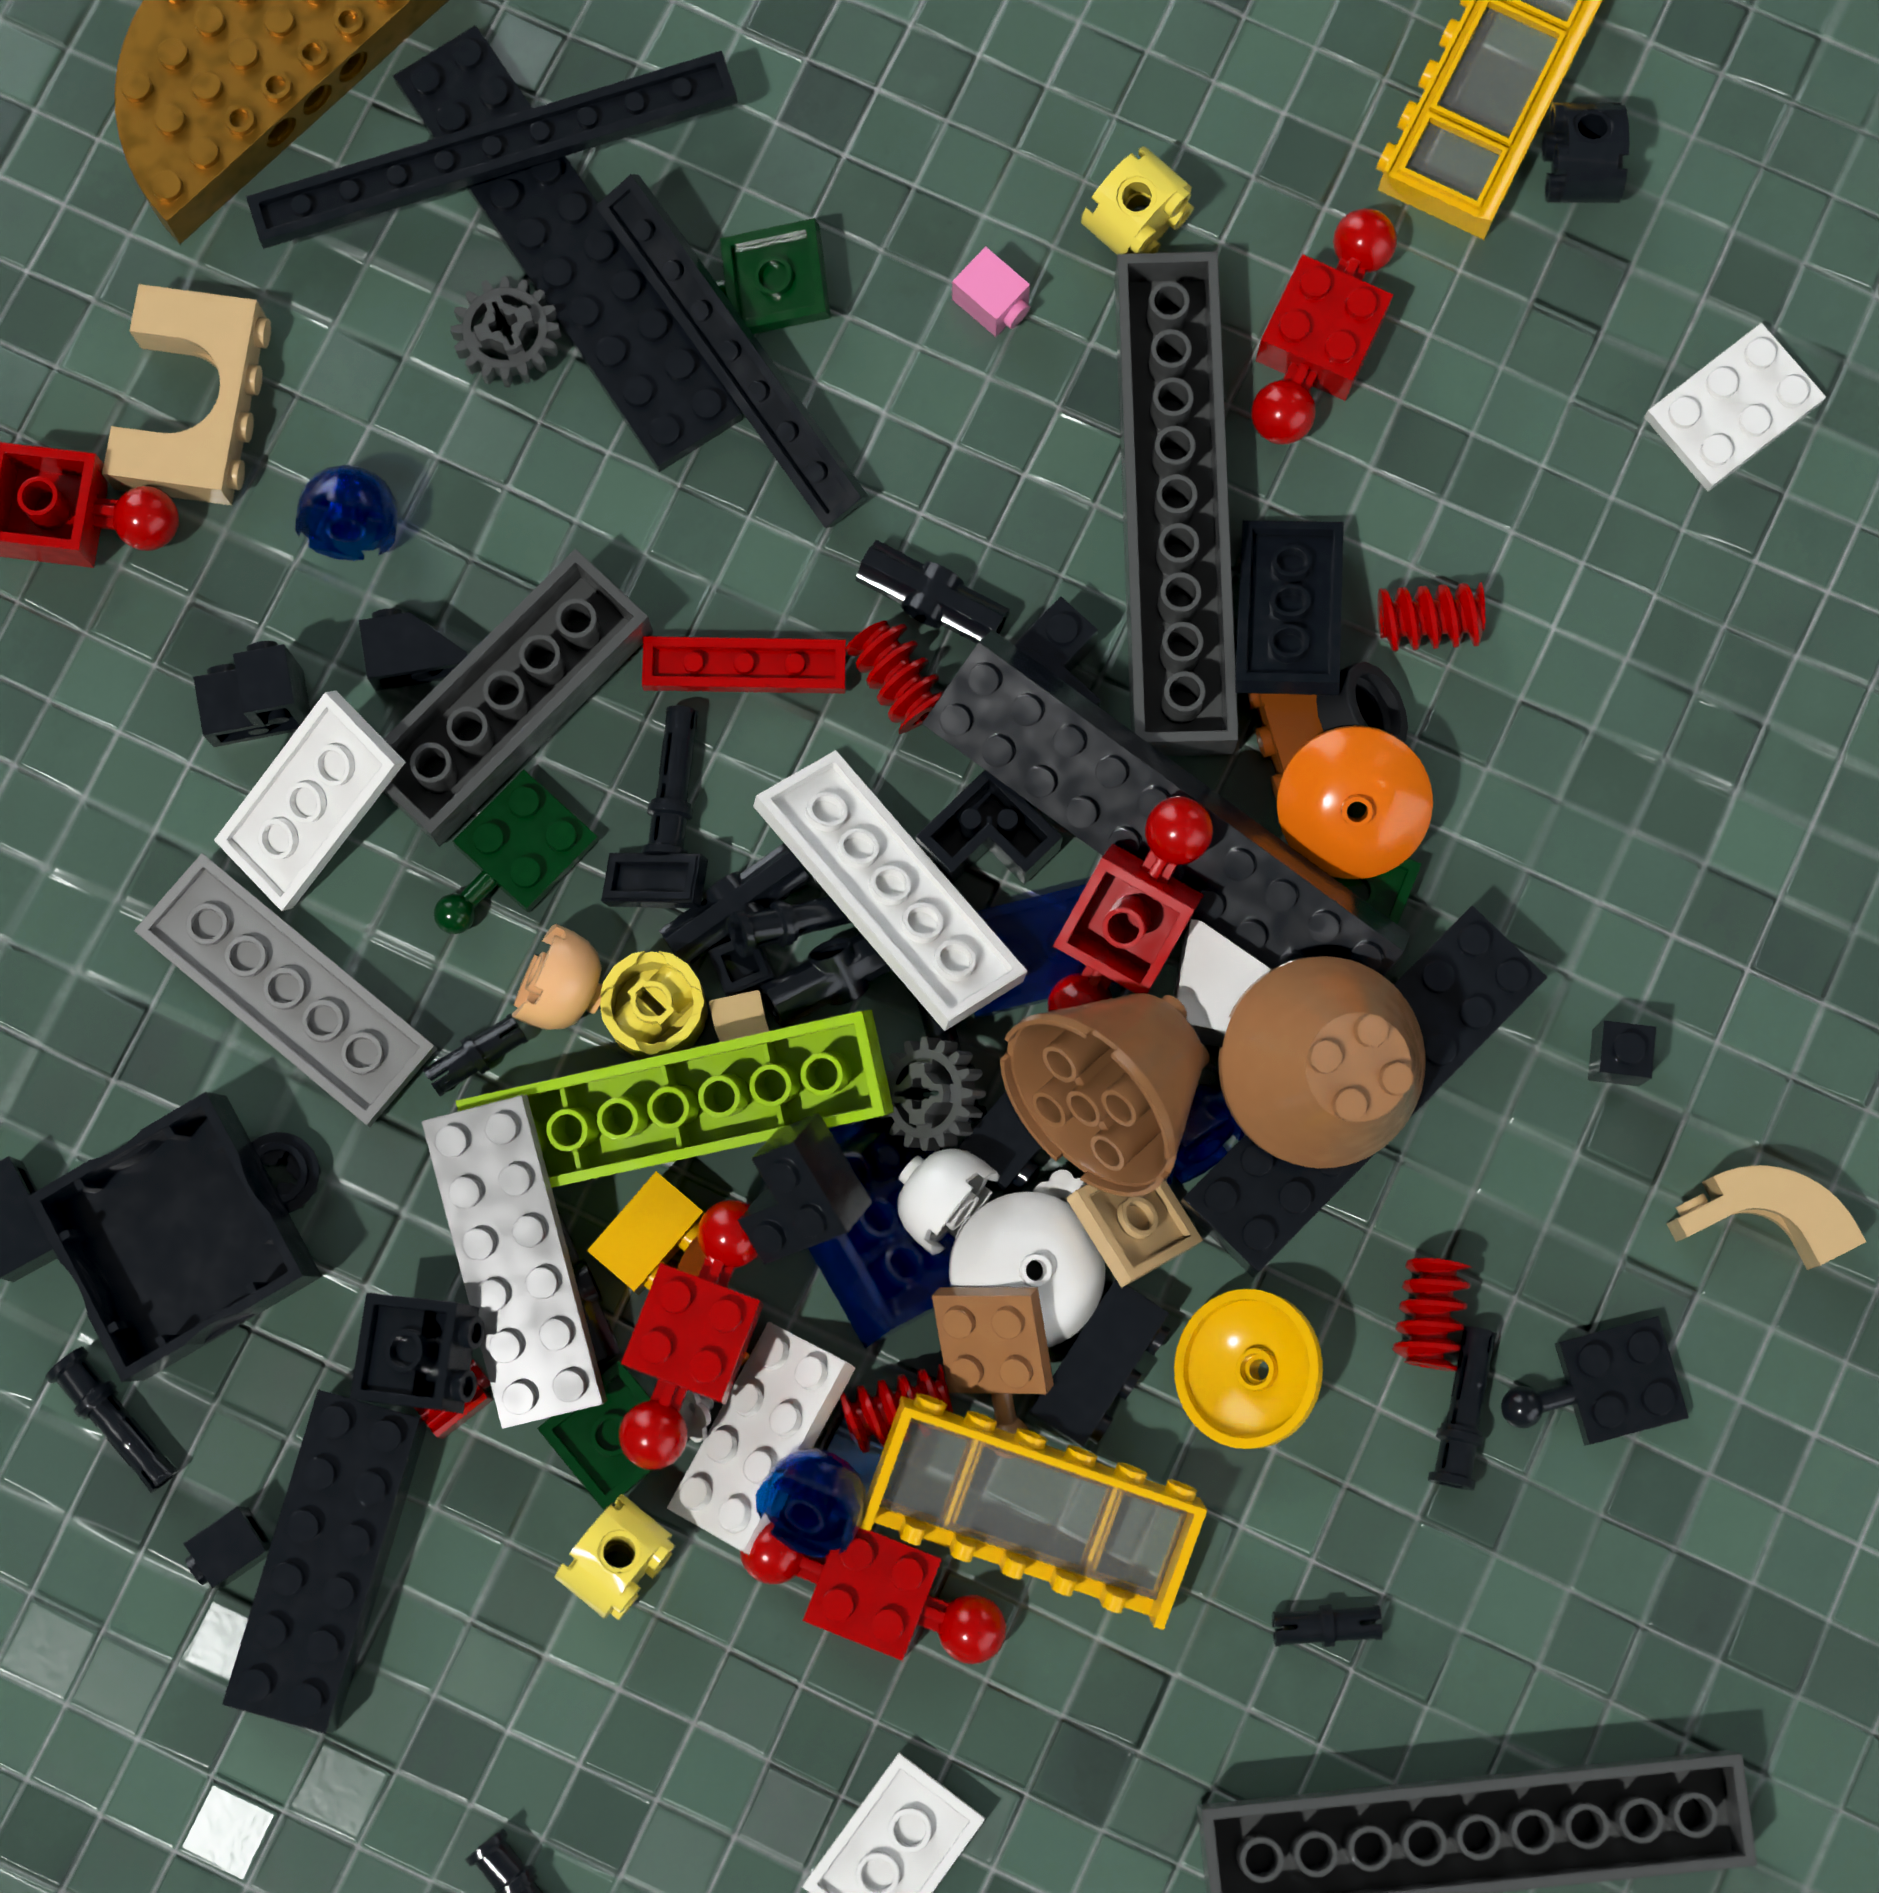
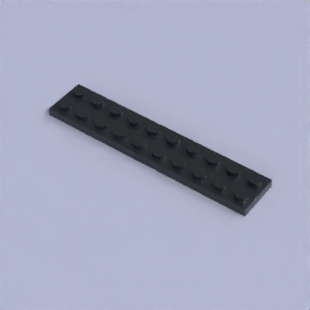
[393,25,743,472]

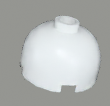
[898,1148,999,1255]

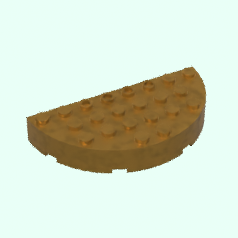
[115,0,449,244]

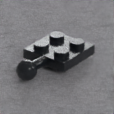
[1501,1316,1689,1446]

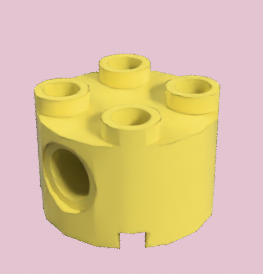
[1081,146,1194,254]
[600,951,708,1059]
[554,1494,675,1620]

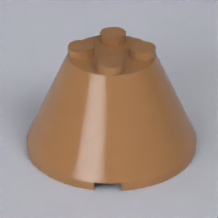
[1218,956,1425,1168]
[1000,993,1210,1197]

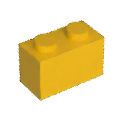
[587,1171,704,1295]

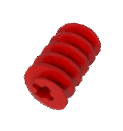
[1377,582,1486,652]
[846,620,944,734]
[1392,1257,1473,1372]
[840,1364,954,1453]

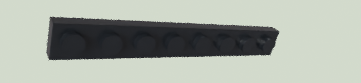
[596,174,869,528]

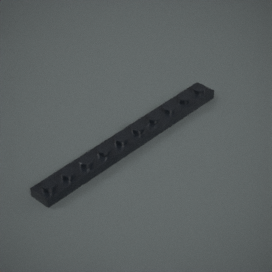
[246,50,738,249]

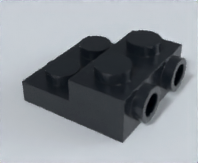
[350,1293,485,1414]

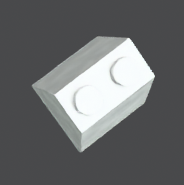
[1173,919,1272,1047]

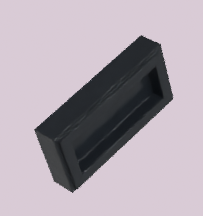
[601,853,708,908]

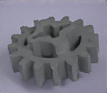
[451,276,561,387]
[880,1037,986,1151]

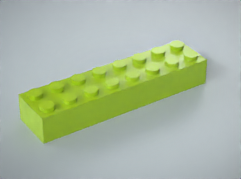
[456,1009,894,1188]

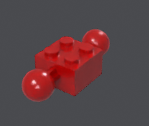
[1251,208,1397,445]
[0,442,179,568]
[1047,797,1213,1012]
[619,1200,764,1470]
[740,1516,1006,1664]

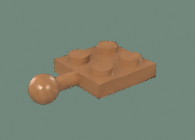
[932,1287,1054,1458]

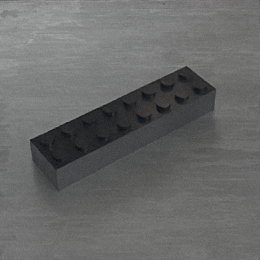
[1180,905,1548,1277]

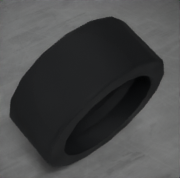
[1316,662,1408,742]

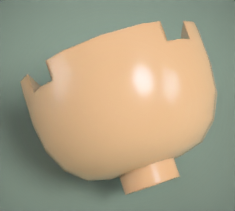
[512,924,602,1030]

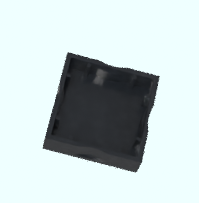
[26,1092,322,1382]

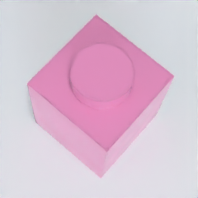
[952,246,1030,337]

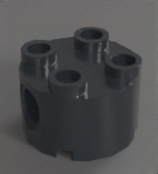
[1542,102,1630,203]

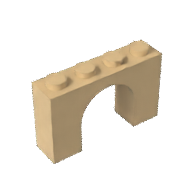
[102,284,271,505]

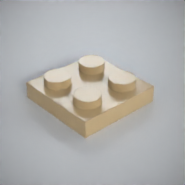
[1066,1180,1203,1288]

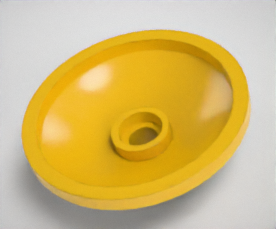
[1174,1289,1323,1449]

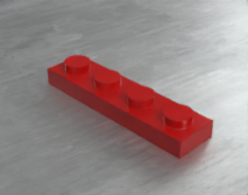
[642,636,846,694]

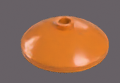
[1277,725,1433,879]

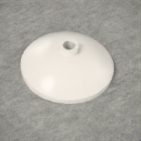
[949,1192,1105,1347]

